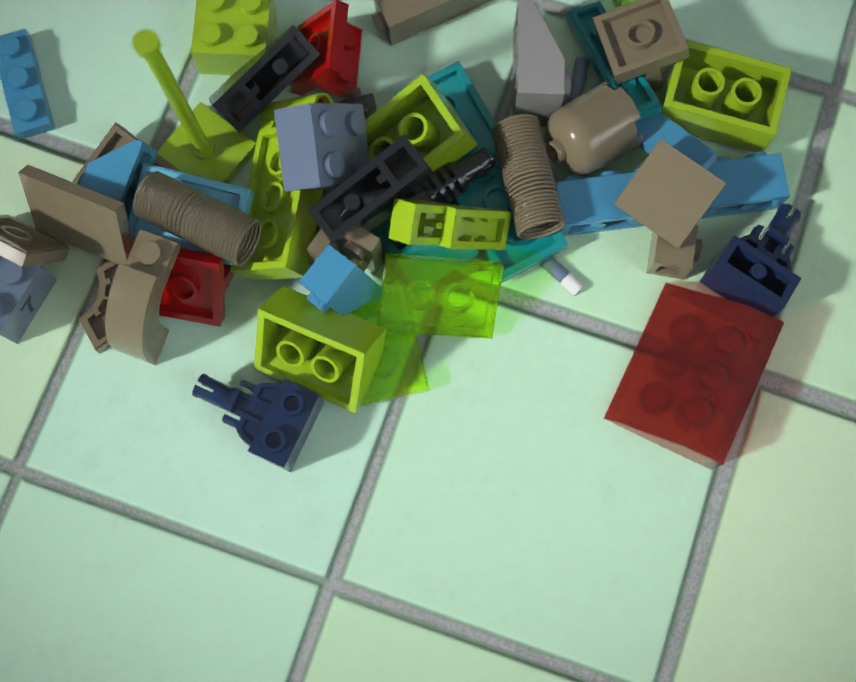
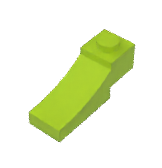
[388,198,511,250]

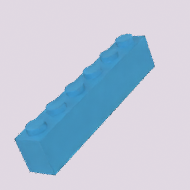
[555,151,790,237]

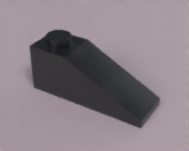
[209,25,320,133]
[307,134,434,244]

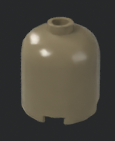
[545,82,643,175]

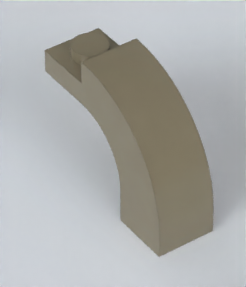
[105,229,181,365]

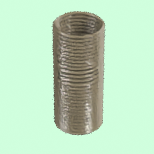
[491,114,566,239]
[133,171,262,266]

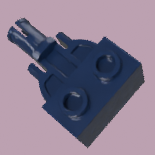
[699,204,802,324]
[192,373,325,473]

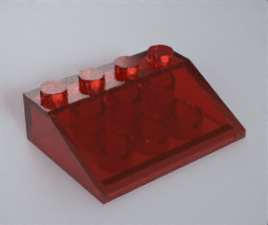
[603,283,784,470]

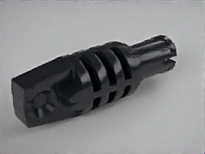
[410,147,495,204]

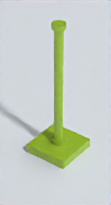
[131,29,256,184]

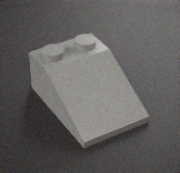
[512,0,571,127]

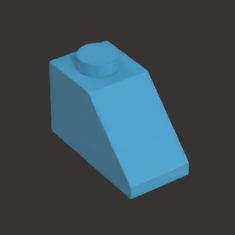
[77,140,158,218]
[299,244,386,316]

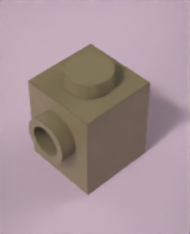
[646,225,702,280]

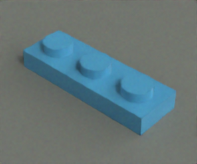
[0,29,55,140]

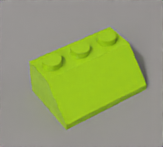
[254,286,386,414]

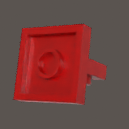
[290,0,362,100]
[159,248,235,327]

